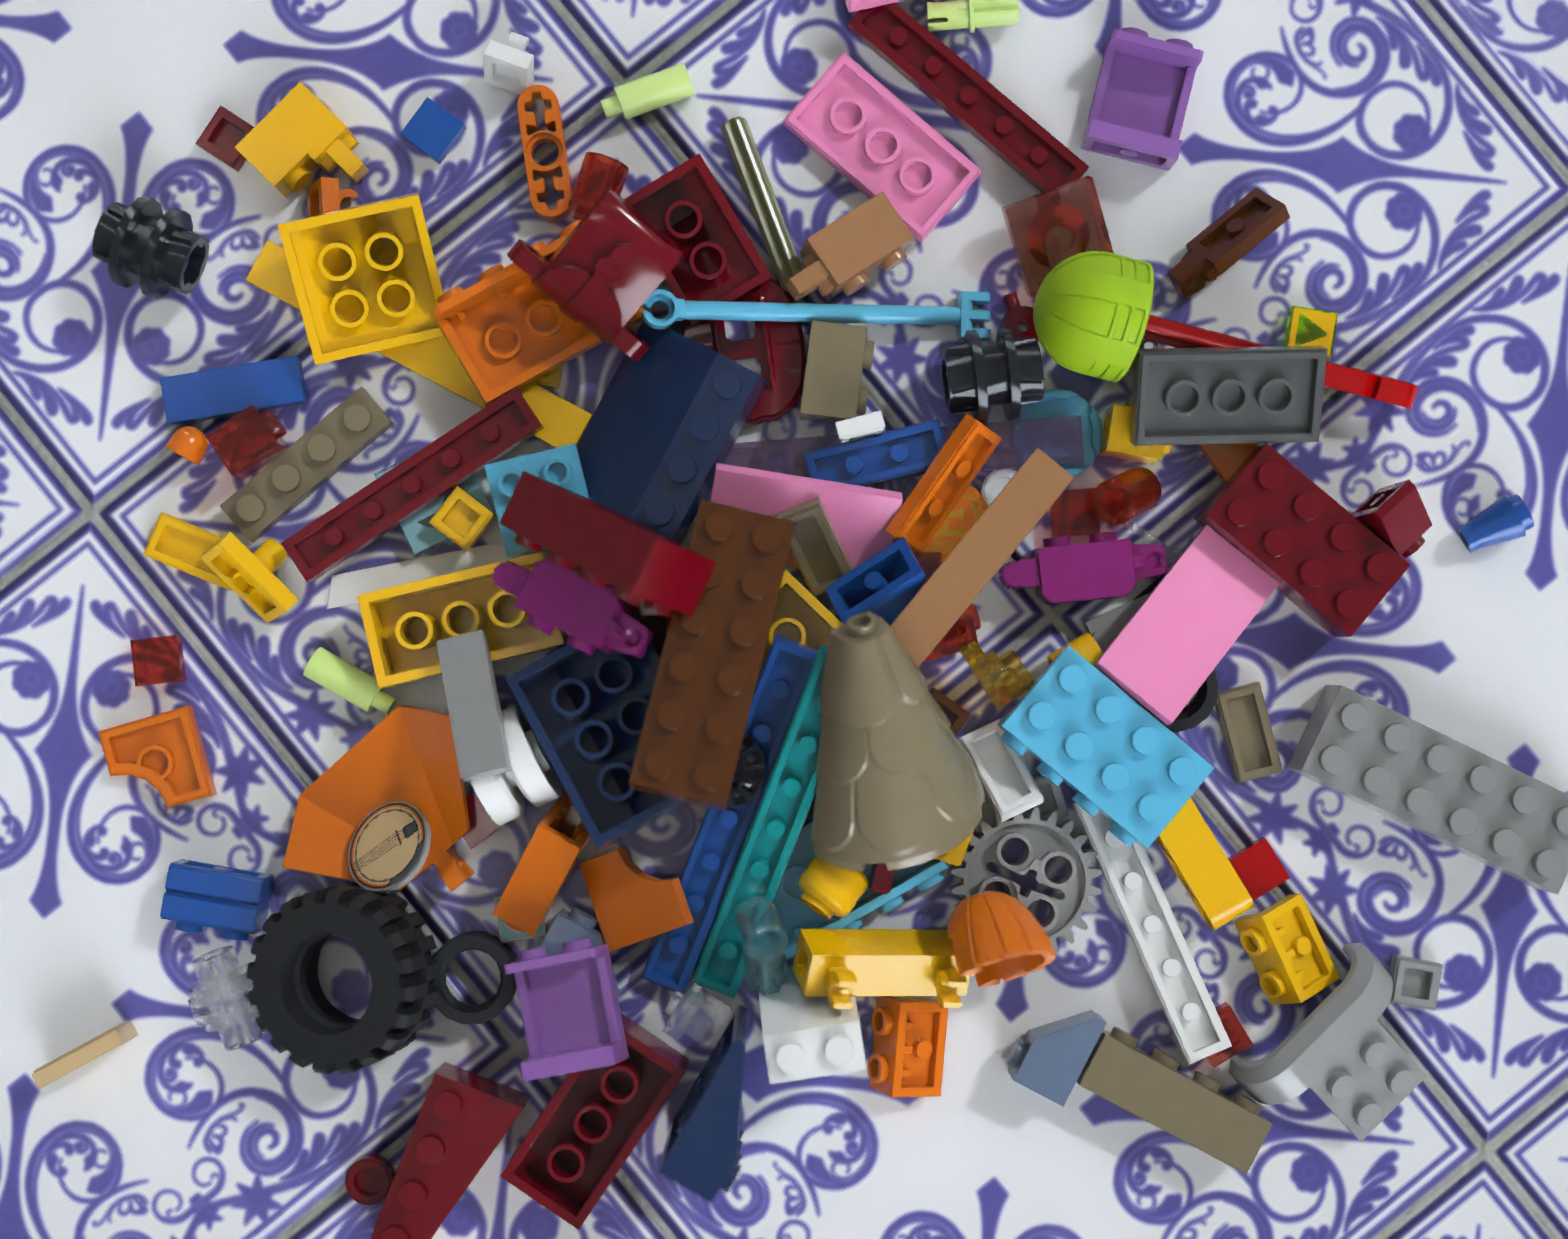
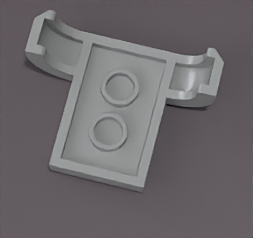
[1229,943,1427,1142]

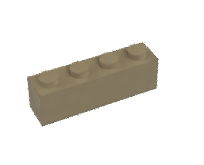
[1077,1026,1273,1175]

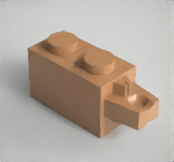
[786,191,914,302]

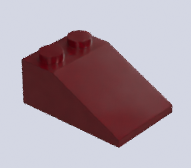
[624,153,772,325]

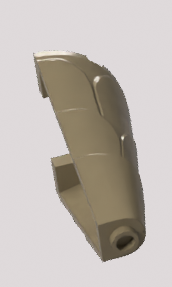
[811,611,986,871]

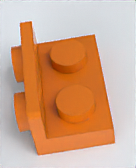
[867,996,948,1097]

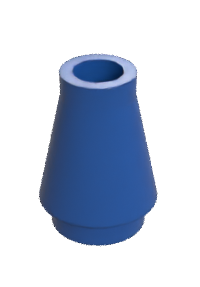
[1457,494,1534,553]

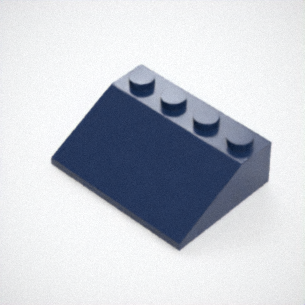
[577,321,767,544]
[505,610,684,852]
[658,1005,748,1203]

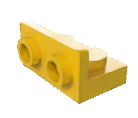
[1234,893,1340,1005]

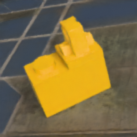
[235,81,369,197]

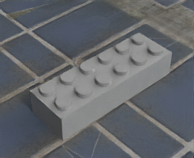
[1287,685,1568,895]

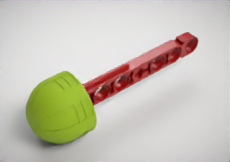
[1033,251,1419,409]

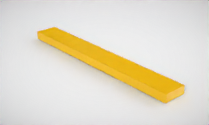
[246,240,593,448]

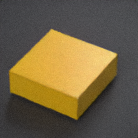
[428,486,496,552]

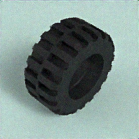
[246,883,441,1074]

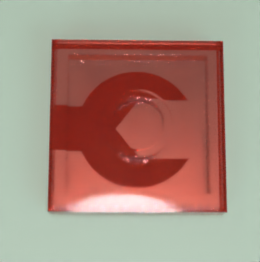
[1001,176,1114,297]

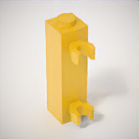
[792,929,975,1009]

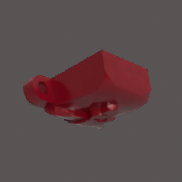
[507,186,683,362]

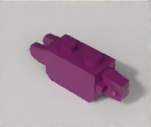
[998,531,1167,605]
[492,559,655,659]

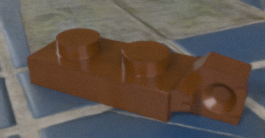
[1167,188,1290,299]

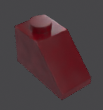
[1352,480,1432,559]

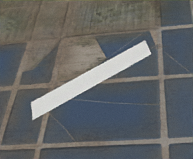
[327,542,526,609]

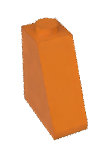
[492,789,591,937]

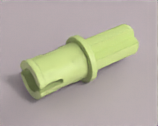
[927,0,1019,33]

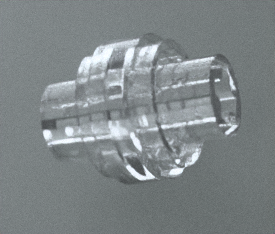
[188,945,266,1051]

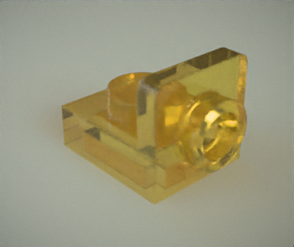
[959,640,1035,710]

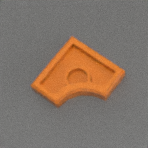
[98,705,217,808]
[579,847,694,952]

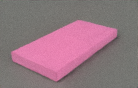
[783,51,982,243]
[710,463,903,569]
[1093,525,1279,726]

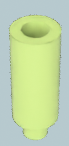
[601,63,695,120]
[303,647,397,715]

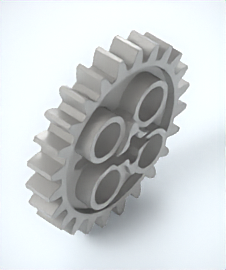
[949,806,1102,952]

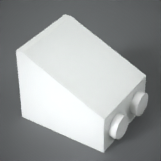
[756,964,867,1084]

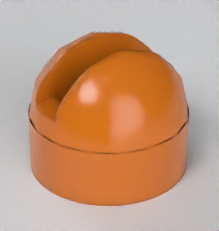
[165,426,208,466]

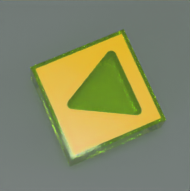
[1283,306,1338,361]

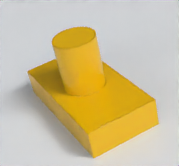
[200,532,298,623]

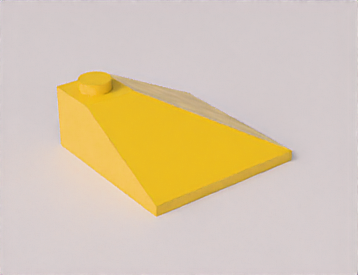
[277,192,444,365]

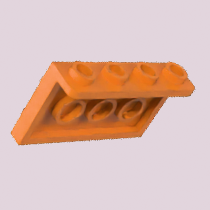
[433,220,646,406]

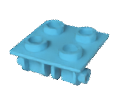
[484,443,589,556]

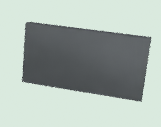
[1130,346,1327,446]

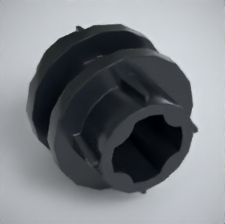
[92,196,209,300]
[941,326,1044,424]

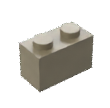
[799,320,875,423]

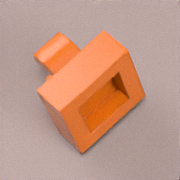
[307,177,358,217]

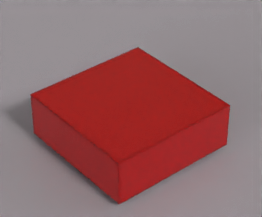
[1228,837,1290,901]

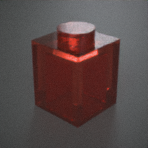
[205,405,289,480]

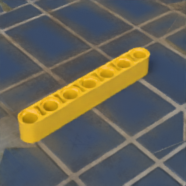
[1047,632,1254,931]

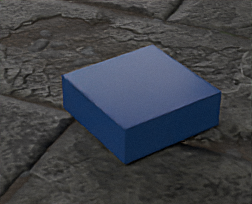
[400,97,467,165]

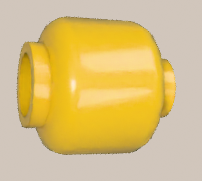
[798,856,869,920]

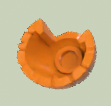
[947,890,1057,988]

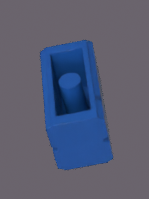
[160,859,274,941]

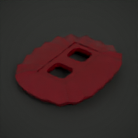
[679,277,807,426]

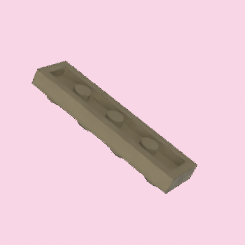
[220,386,395,542]

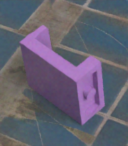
[1080,27,1204,171]
[504,937,629,1082]

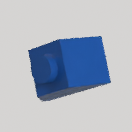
[825,537,926,626]

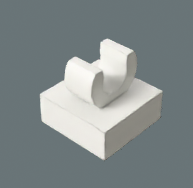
[483,32,534,95]

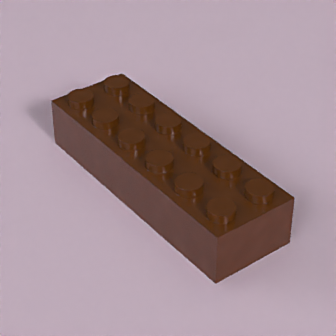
[629,499,796,812]

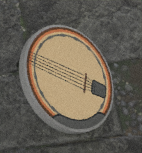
[348,801,431,893]

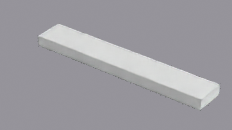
[1072,803,1232,1065]

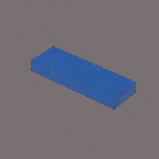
[160,355,308,425]
[803,419,945,487]

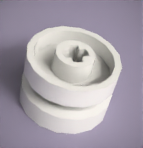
[470,705,562,826]

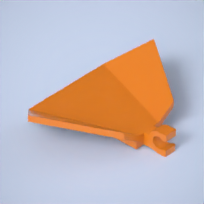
[282,705,475,891]

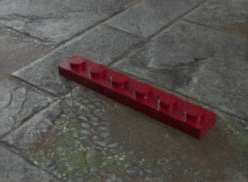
[848,3,1089,206]
[281,387,544,583]

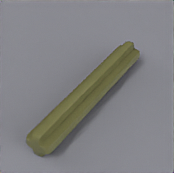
[721,116,803,292]

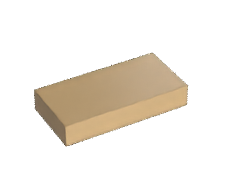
[32,1021,138,1089]

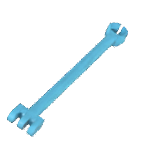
[641,289,991,341]

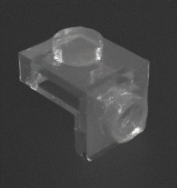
[662,983,732,1047]

